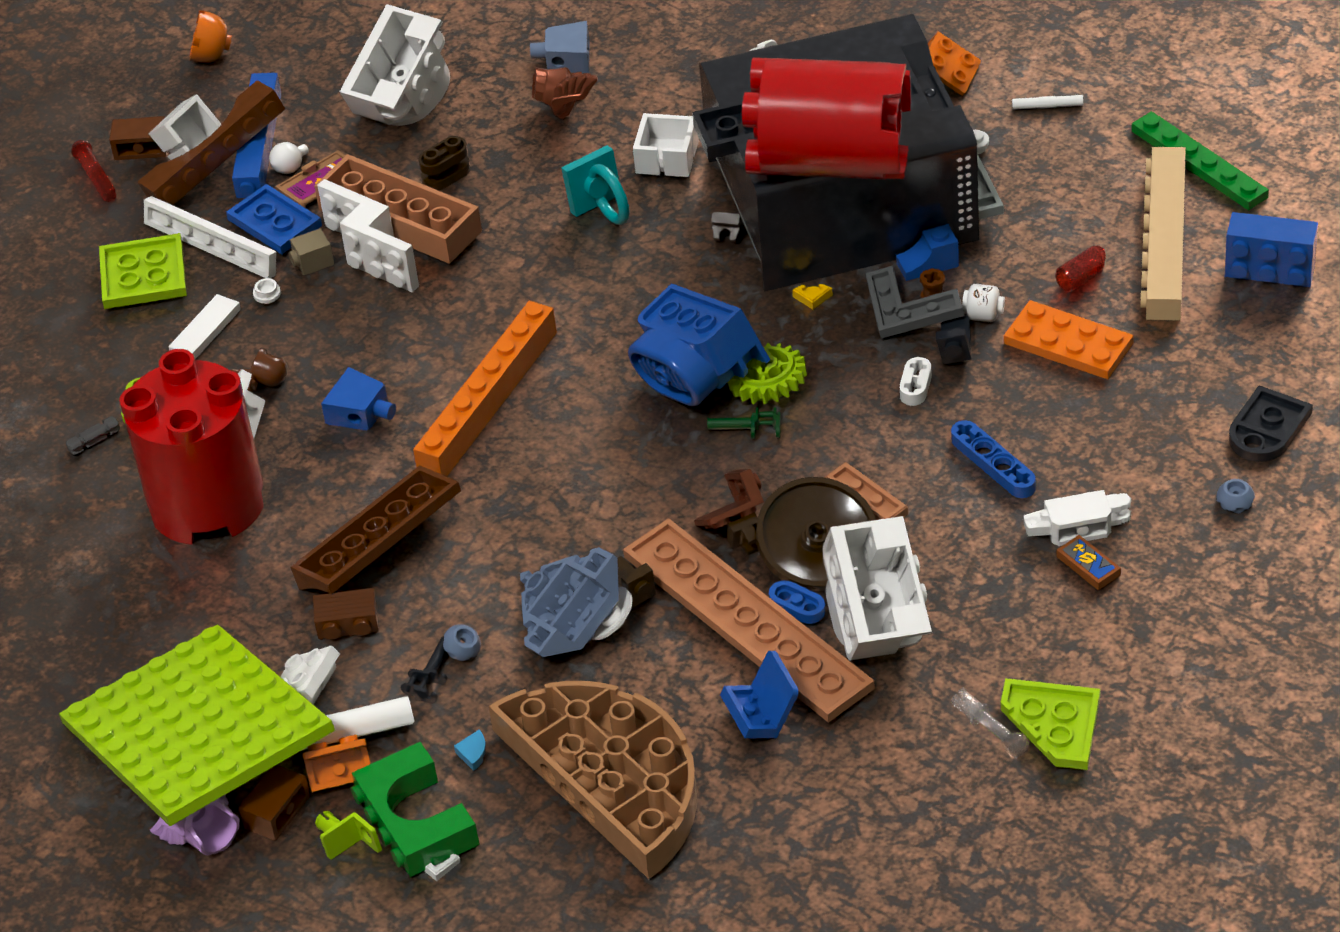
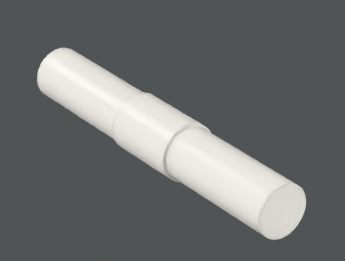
[1012,95,1083,110]

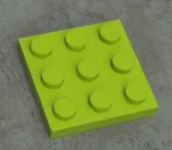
[99,233,187,309]

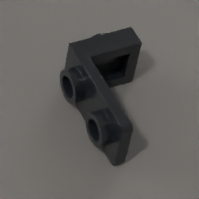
[936,316,972,364]

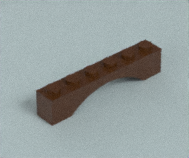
[138,80,285,205]

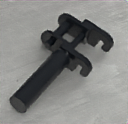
[401,636,447,703]

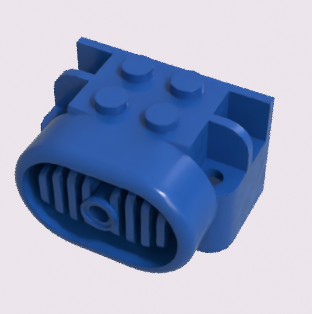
[628,283,770,406]

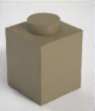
[288,228,334,276]

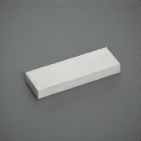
[168,294,241,359]

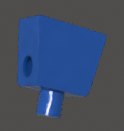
[321,367,396,430]

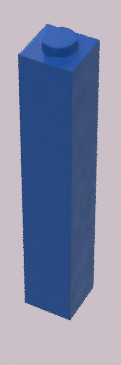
[232,73,281,198]

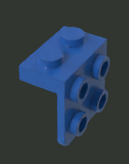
[720,651,798,739]

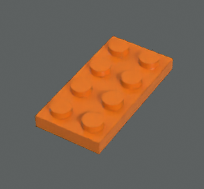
[1003,300,1134,380]

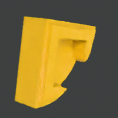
[792,284,833,310]

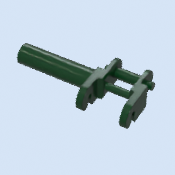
[707,407,781,439]

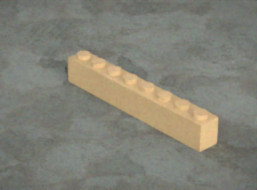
[1141,147,1186,321]

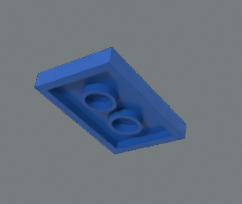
[226,184,322,254]

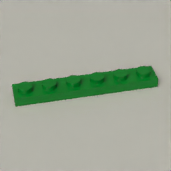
[1132,111,1269,211]

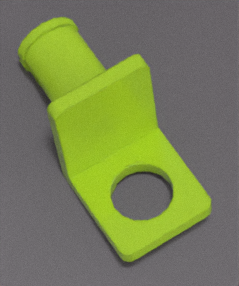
[315,811,382,859]

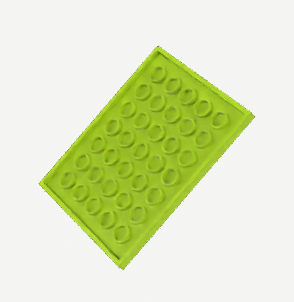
[59,624,335,826]

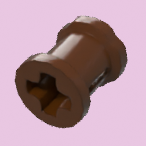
[920,268,945,299]

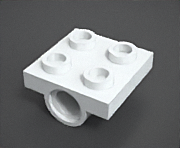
[280,646,340,705]

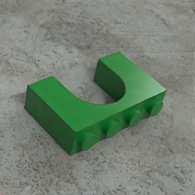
[351,741,480,877]

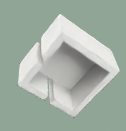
[149,94,221,160]
[633,113,699,177]

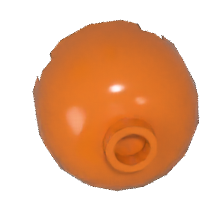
[189,10,232,63]

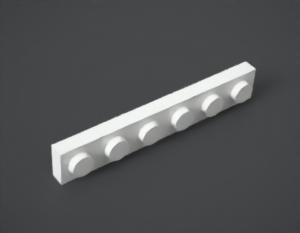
[144,196,276,278]

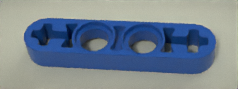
[951,420,1036,498]

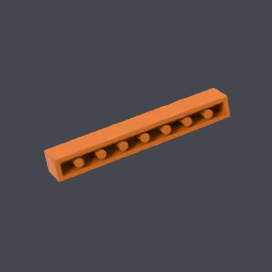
[413,300,557,477]

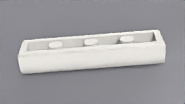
[301,696,414,751]

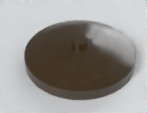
[756,477,876,592]

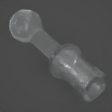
[950,688,1029,757]

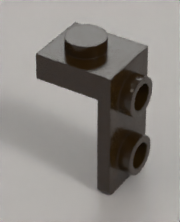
[617,556,656,608]

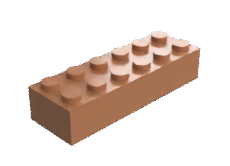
[314,154,482,264]

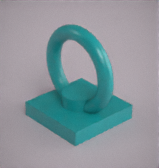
[561,145,630,225]

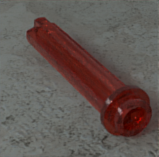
[71,140,117,202]

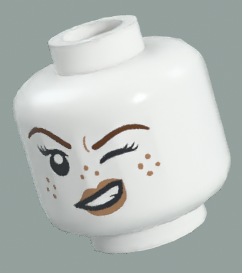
[962,284,1005,322]

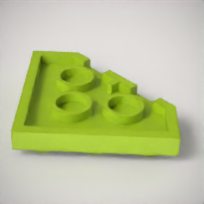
[1001,678,1100,770]

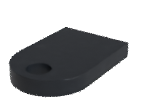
[1229,385,1313,462]

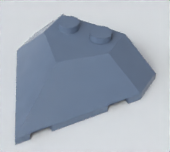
[520,547,619,657]

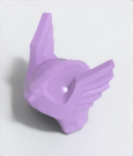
[150,794,240,856]

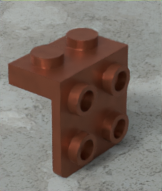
[694,468,764,529]

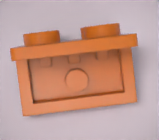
[302,735,371,793]

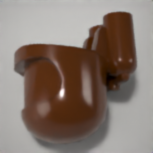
[231,347,288,392]

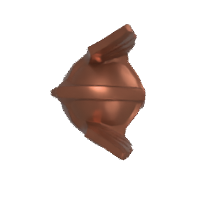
[532,67,598,120]

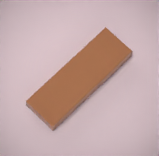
[825,462,908,520]

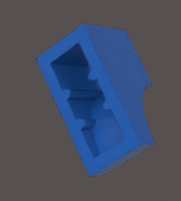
[896,224,959,281]

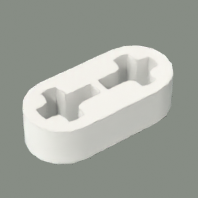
[900,357,932,406]

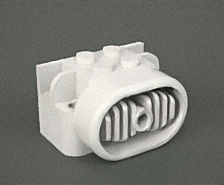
[339,4,450,126]
[823,516,932,661]

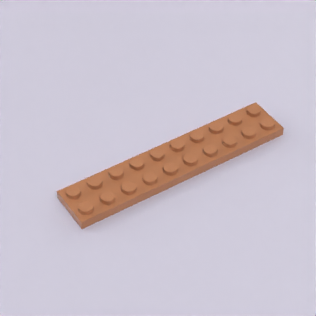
[623,518,875,723]

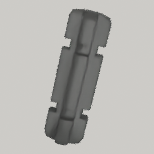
[65,416,120,455]

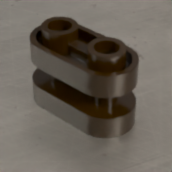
[418,136,470,191]

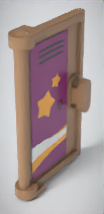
[275,150,346,208]

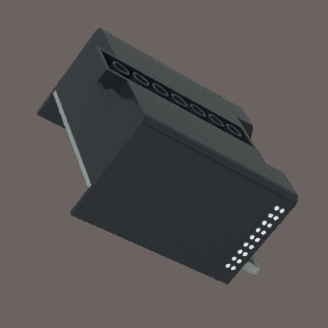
[692,14,1004,292]

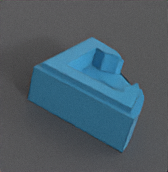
[454,730,486,771]

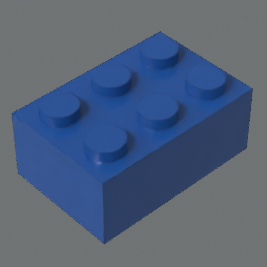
[1225,212,1318,287]

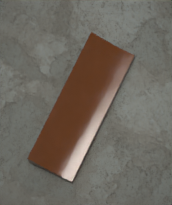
[290,466,461,594]

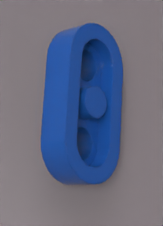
[769,580,826,624]

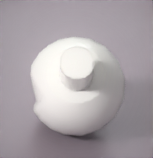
[269,142,309,174]

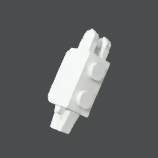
[1024,490,1131,546]

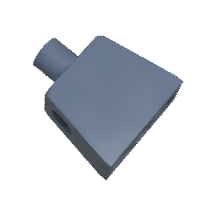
[530,21,590,73]

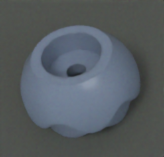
[1216,479,1255,513]
[443,624,481,661]

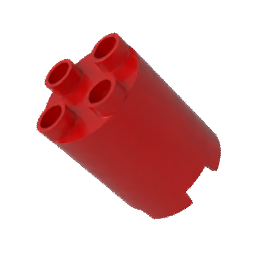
[742,57,911,180]
[119,349,264,545]

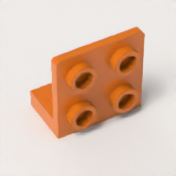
[928,31,981,96]

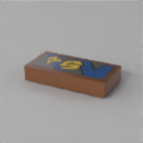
[1056,535,1121,590]

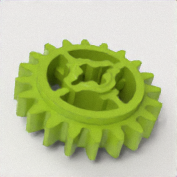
[728,343,807,404]

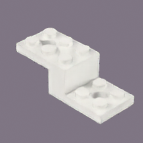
[317,179,419,293]

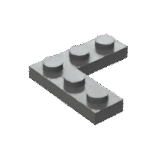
[865,266,965,339]

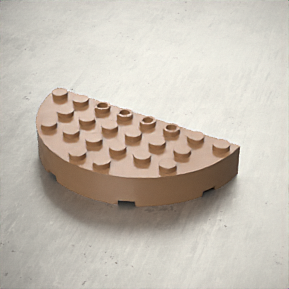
[489,681,697,879]

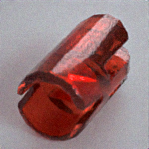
[1055,246,1106,292]

